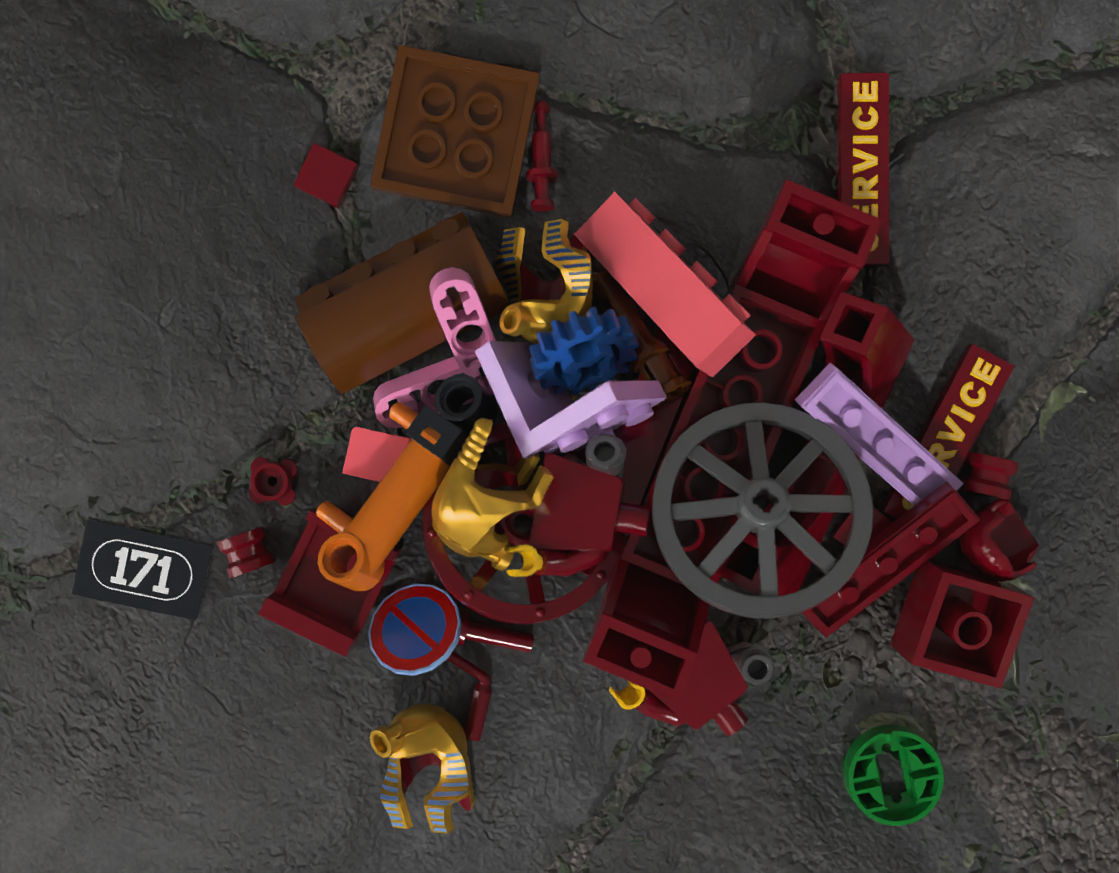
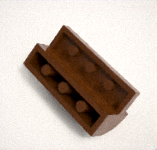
[294,211,511,395]

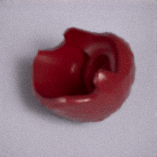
[959,498,1039,582]

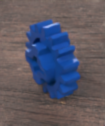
[529,307,639,396]

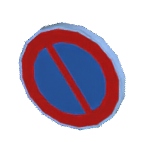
[368,584,462,676]

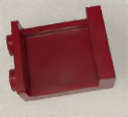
[258,507,403,657]

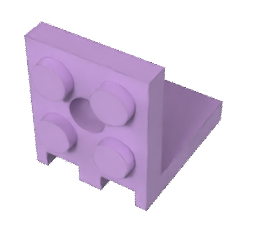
[475,341,667,459]

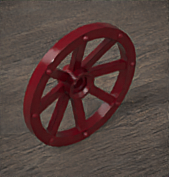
[422,423,625,624]

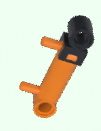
[316,374,498,591]

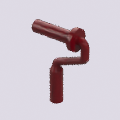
[447,612,534,741]

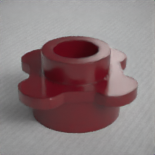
[248,457,298,506]

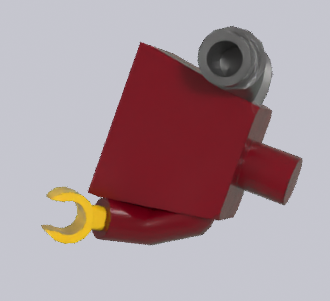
[506,434,651,577]
[609,617,774,736]

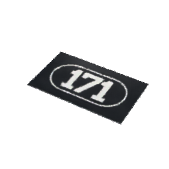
[72,519,213,621]

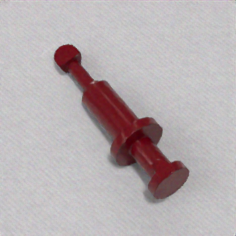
[526,100,558,212]

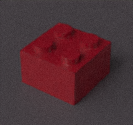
[890,559,1035,689]

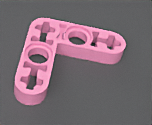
[373,267,496,429]

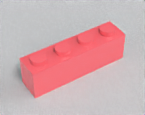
[574,192,756,377]

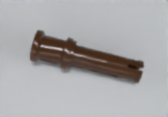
[592,270,692,407]

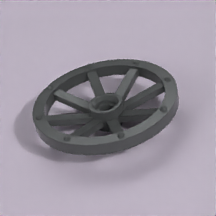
[652,403,873,618]

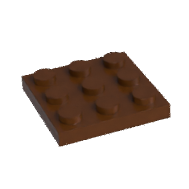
[370,45,540,218]

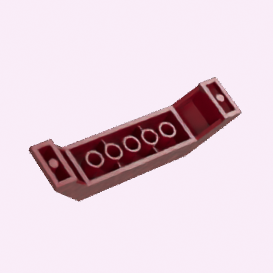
[583,179,883,702]

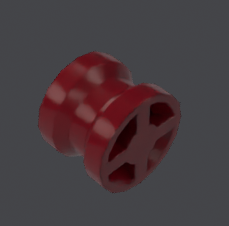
[961,452,1019,501]
[216,526,276,578]

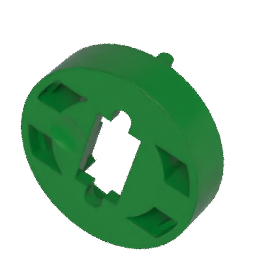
[843,725,944,826]

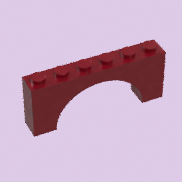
[715,292,915,596]

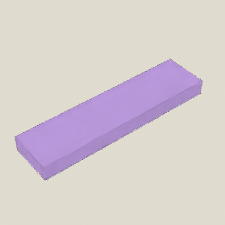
[795,363,963,506]

